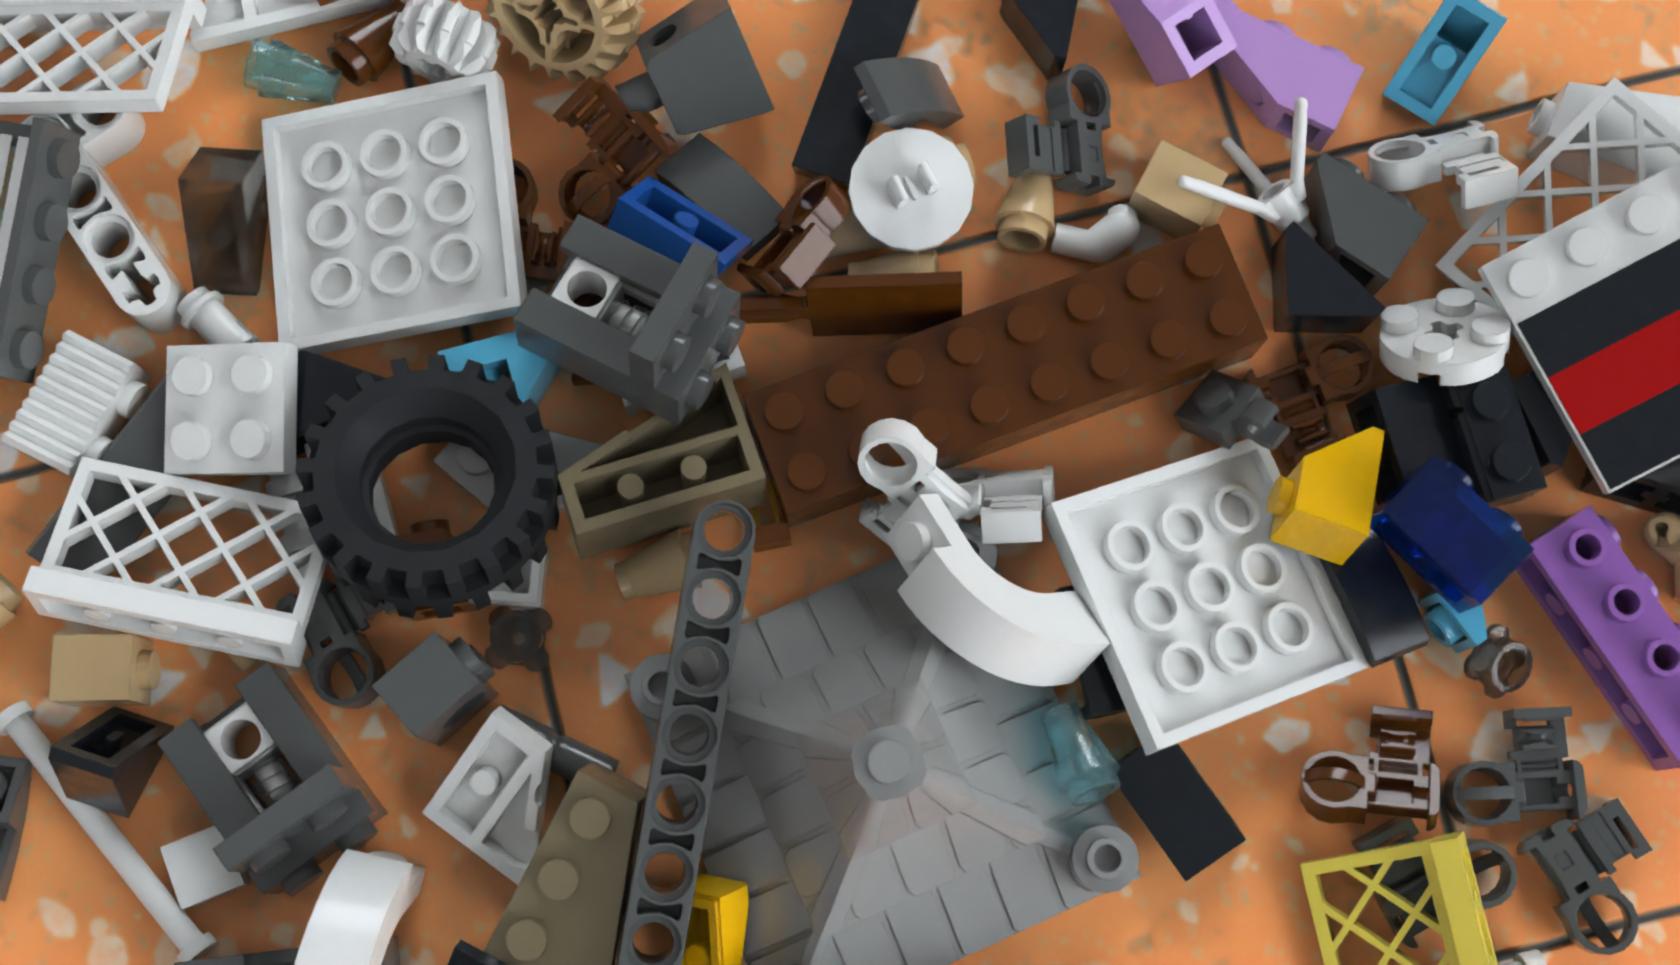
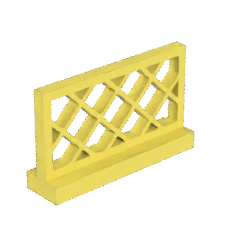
[1300,830,1498,965]

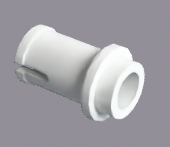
[177,286,259,344]

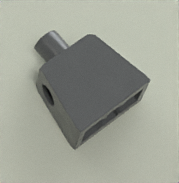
[615,0,774,135]

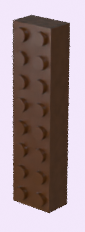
[743,223,1268,528]

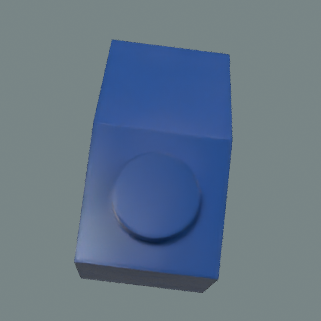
[608,176,754,275]

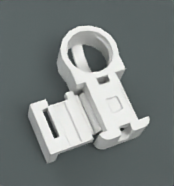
[1368,120,1518,210]
[857,418,982,546]
[942,465,1055,544]

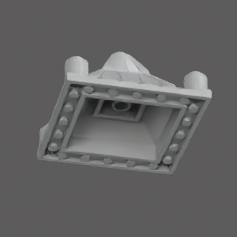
[624,521,1142,965]

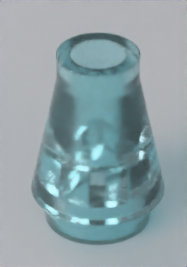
[244,38,342,105]
[1041,702,1121,807]

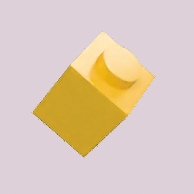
[1266,427,1385,566]

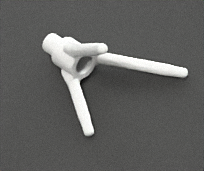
[1177,97,1317,239]

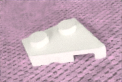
[422,705,553,885]

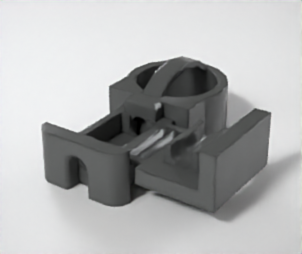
[1005,64,1115,196]
[276,578,397,709]
[1443,706,1588,827]
[1517,798,1653,955]
[1351,816,1517,948]

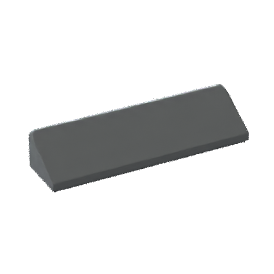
[26,375,186,576]

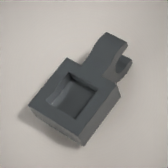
[1174,369,1290,450]

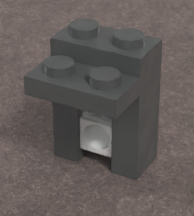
[513,214,746,426]
[157,662,387,896]

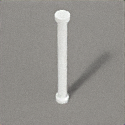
[0,700,218,962]

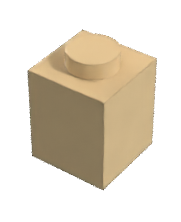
[1128,140,1229,239]
[49,634,161,707]

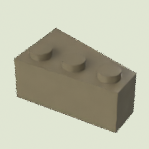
[557,363,766,559]

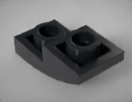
[1319,524,1430,668]

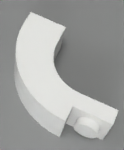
[885,493,1110,687]
[294,849,426,965]

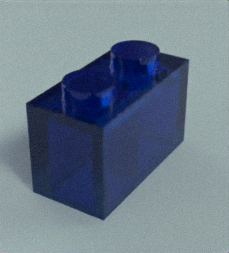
[1370,455,1534,614]

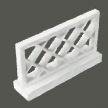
[0,0,207,115]
[1434,77,1680,337]
[22,456,327,668]

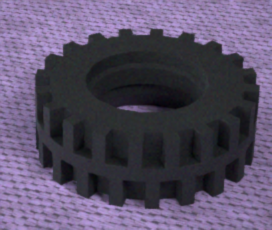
[296,355,561,619]

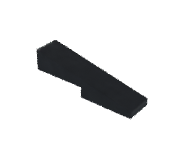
[792,0,920,191]

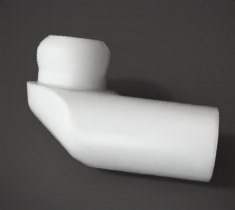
[1050,204,1141,264]

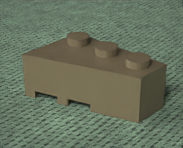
[484,761,646,965]

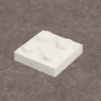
[164,341,298,477]

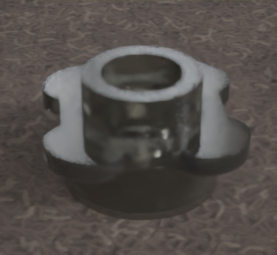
[485,606,553,672]
[1464,623,1533,699]

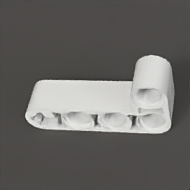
[15,79,187,333]

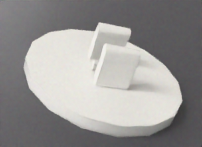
[848,127,974,253]

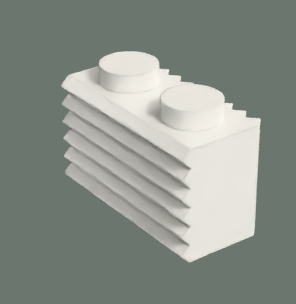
[2,330,151,478]

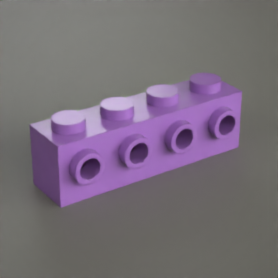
[1506,505,1680,771]

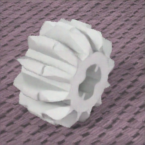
[389,0,501,84]

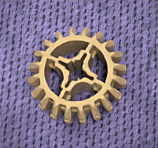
[484,0,646,85]

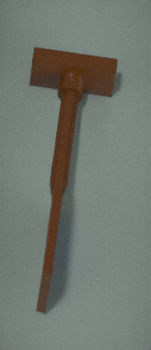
[566,254,962,386]

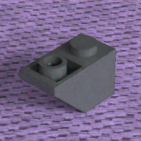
[1304,152,1429,296]

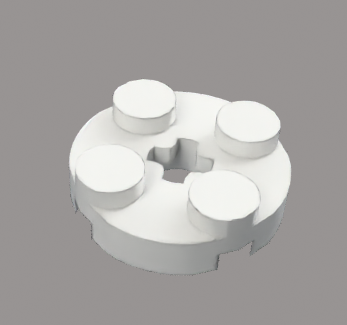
[1379,288,1511,386]

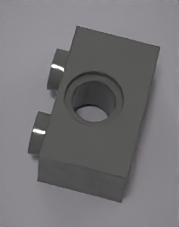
[372,631,500,746]

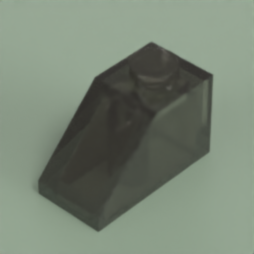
[178,147,269,296]

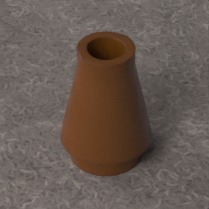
[326,0,405,86]

